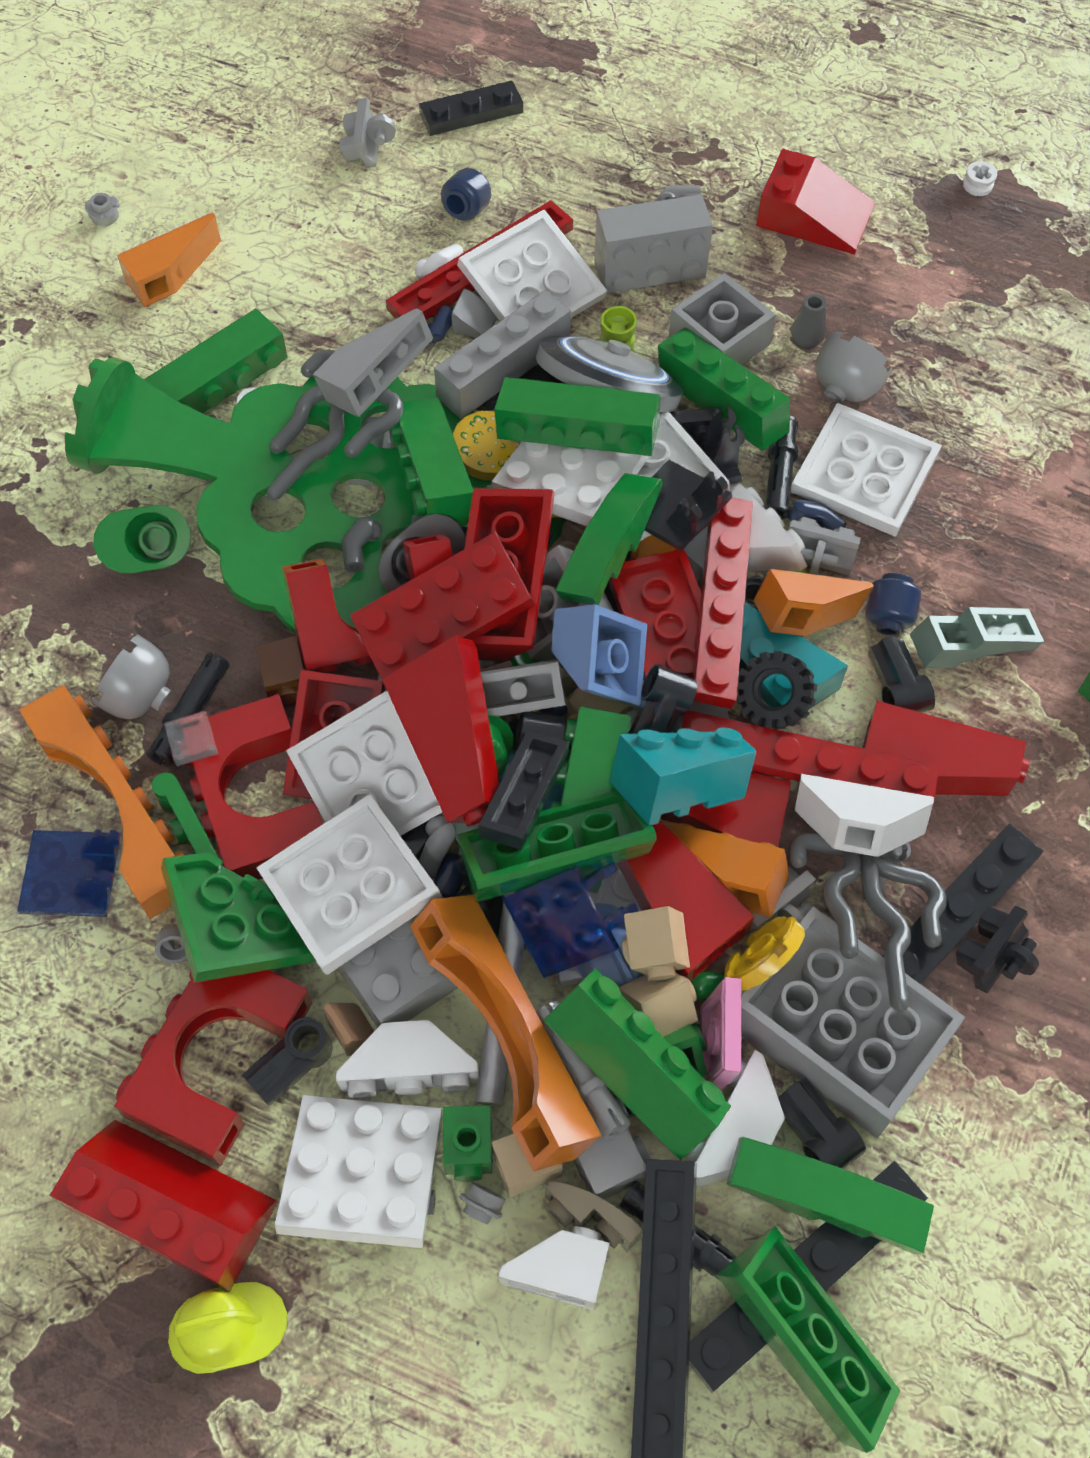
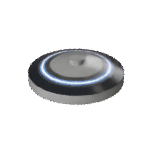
[536,336,684,412]

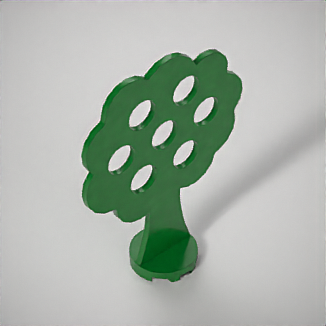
[65,355,492,634]

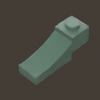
[910,607,1044,668]

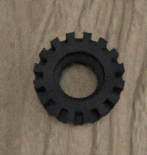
[736,651,817,729]

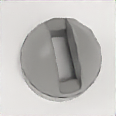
[155,924,187,964]

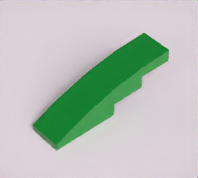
[556,473,663,605]
[726,1137,934,1254]

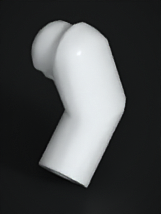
[415,244,464,279]

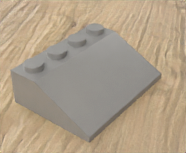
[741,907,966,1138]

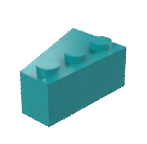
[738,603,848,730]
[609,728,757,826]

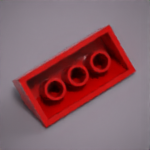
[464,488,555,661]
[49,1120,278,1292]

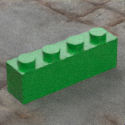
[144,308,288,413]
[658,327,790,451]
[494,377,660,456]
[389,397,473,526]
[545,706,631,894]
[543,968,731,1161]

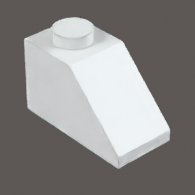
[499,1226,609,1310]

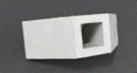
[730,482,807,572]
[795,774,934,857]
[336,1020,479,1099]
[686,1050,785,1188]

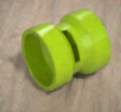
[599,306,637,352]

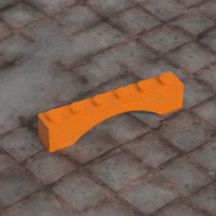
[19,685,184,919]
[410,895,602,1171]

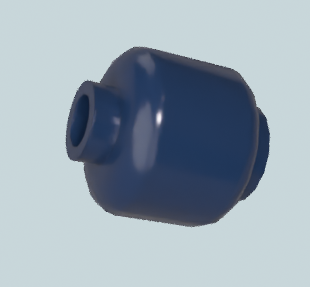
[440,168,492,221]
[865,573,921,635]

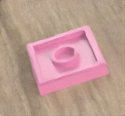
[700,977,741,1091]

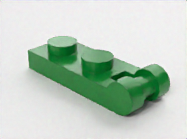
[152,773,218,858]

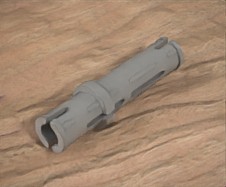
[536,1001,631,1140]

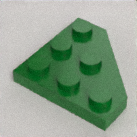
[161,852,316,983]

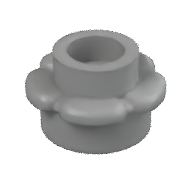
[85,193,120,226]
[460,1182,506,1224]

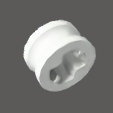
[963,161,997,196]

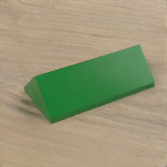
[457,790,657,902]
[716,1226,900,1453]

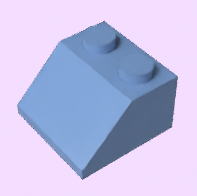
[551,604,647,707]

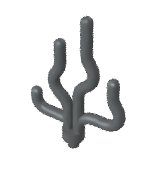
[267,349,404,501]
[789,833,946,1012]

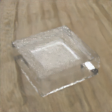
[164,711,219,766]

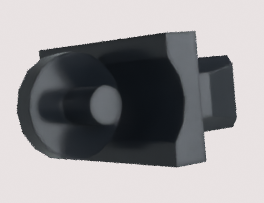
[956,905,1039,993]

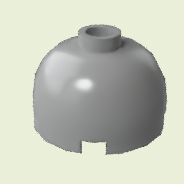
[815,331,893,404]
[91,635,172,719]

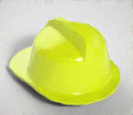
[168,1282,287,1374]

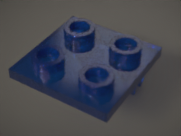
[17,829,121,917]
[502,861,639,978]

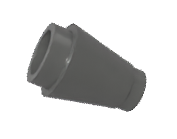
[790,294,826,349]

